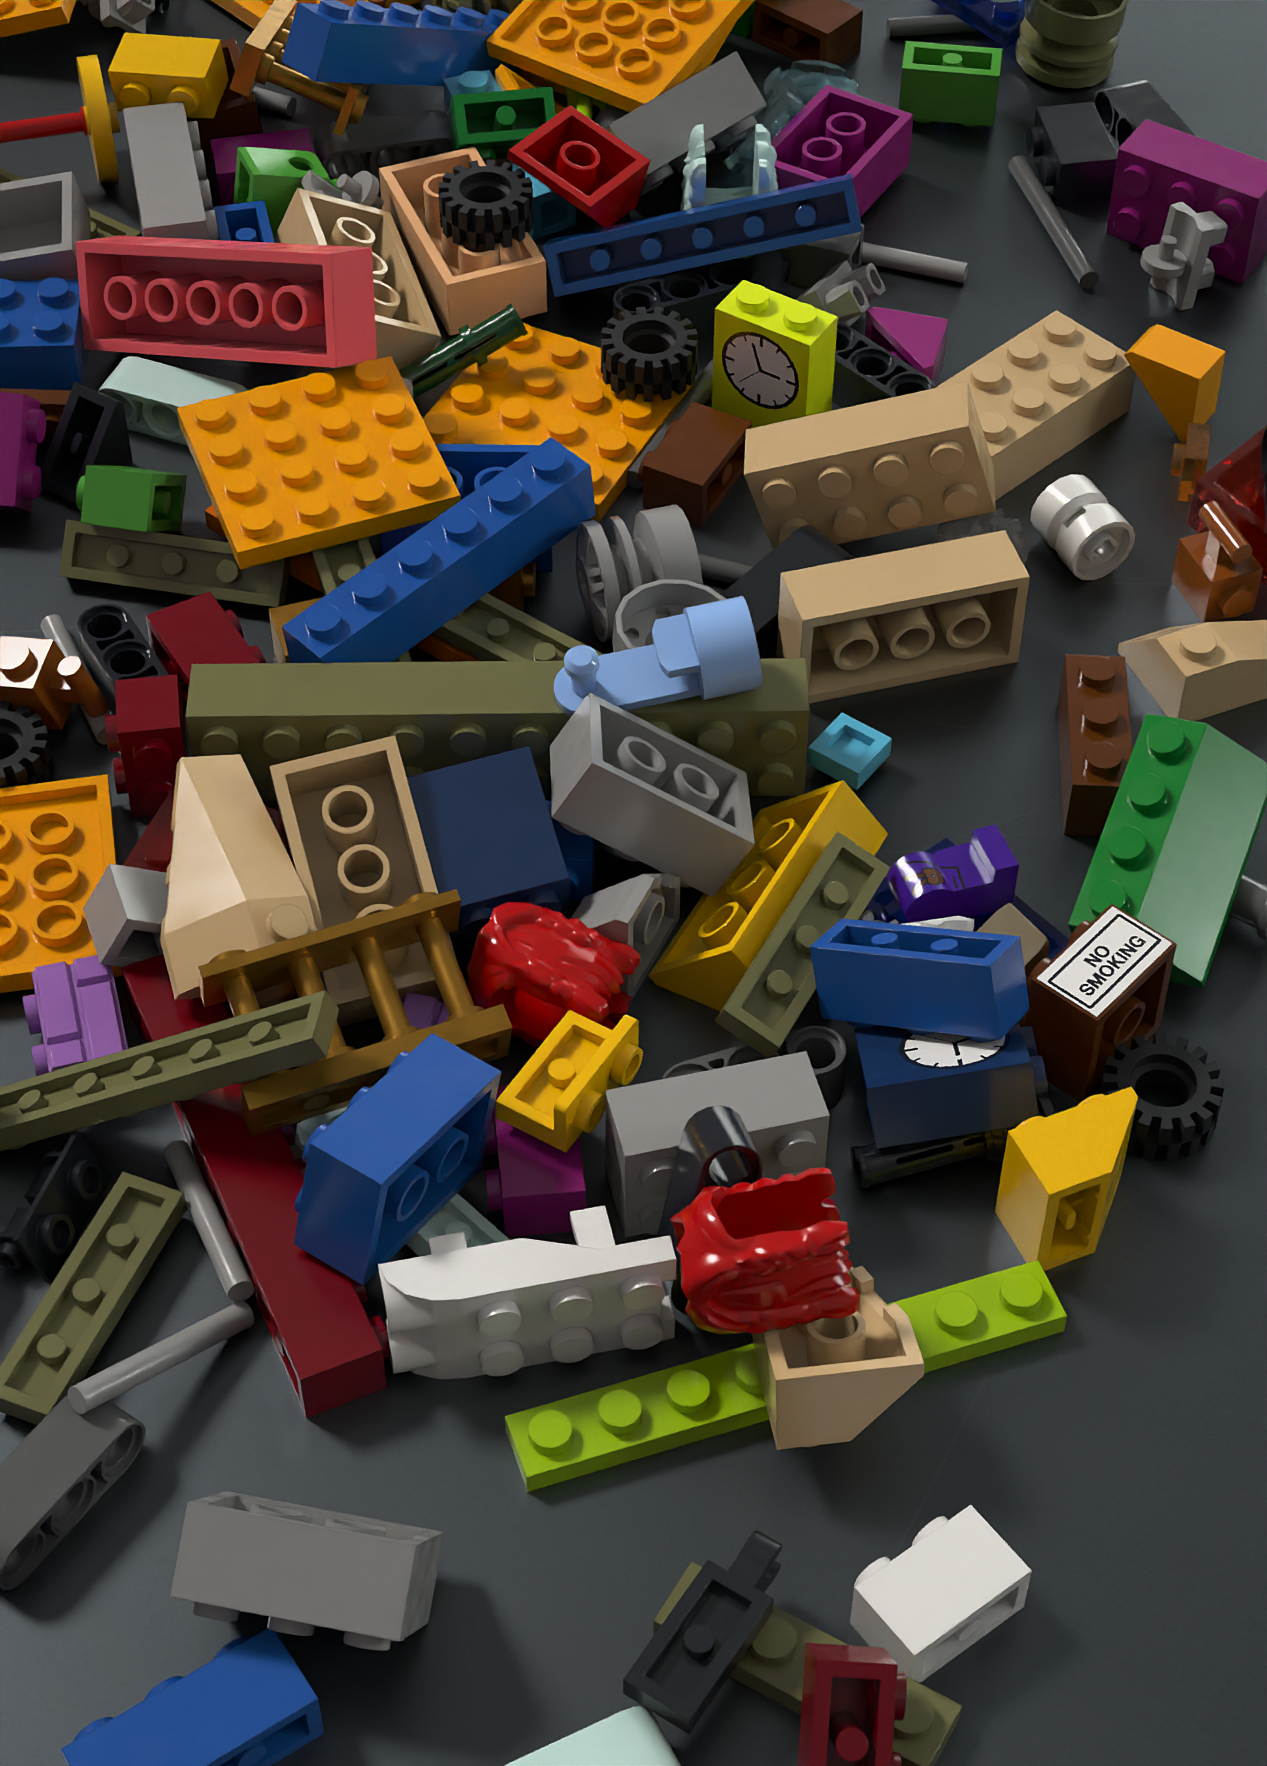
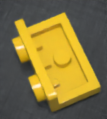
[496,1010,643,1153]

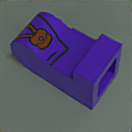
[886,824,1019,923]

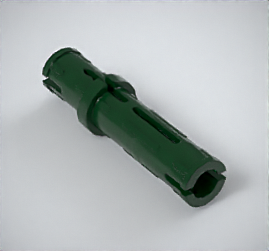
[398,304,528,399]

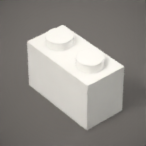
[850,1505,1032,1683]

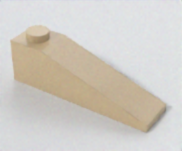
[1118,620,1267,721]
[160,754,317,1000]
[752,1266,924,1450]

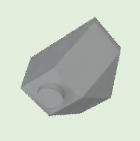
[567,873,680,999]

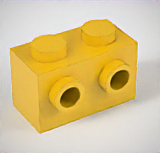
[108,33,229,119]

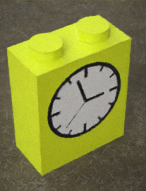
[712,280,838,428]

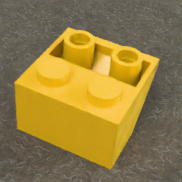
[995,1087,1138,1271]

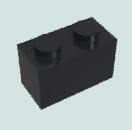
[1026,102,1117,206]

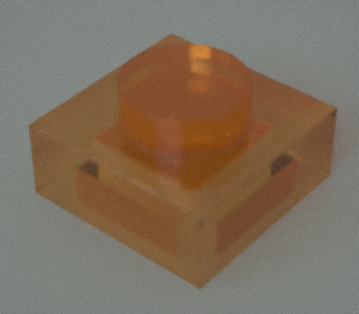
[1169,422,1211,502]

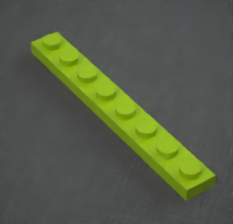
[505,1260,1067,1492]

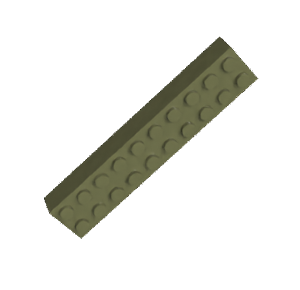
[185,658,810,801]

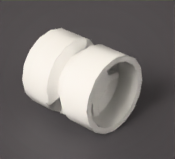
[1030,474,1135,580]

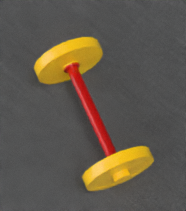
[0,54,120,184]

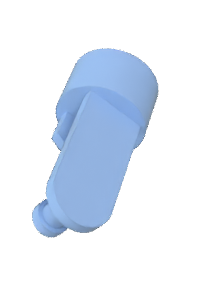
[554,596,762,716]

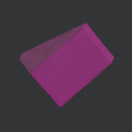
[864,307,949,387]

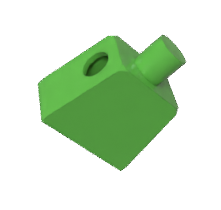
[233,147,343,242]

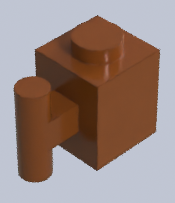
[1171,501,1263,623]
[0,636,109,730]

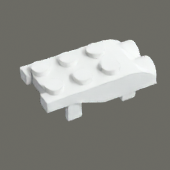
[378,1205,677,1379]

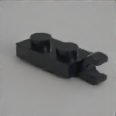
[623,1530,782,1735]

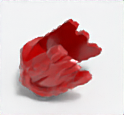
[467,902,641,1048]
[670,1167,860,1334]

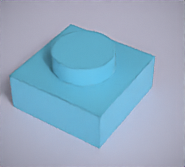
[807,713,892,790]

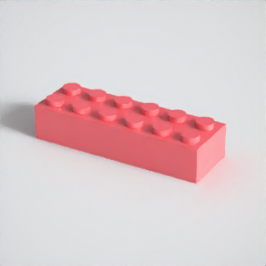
[76,236,377,368]

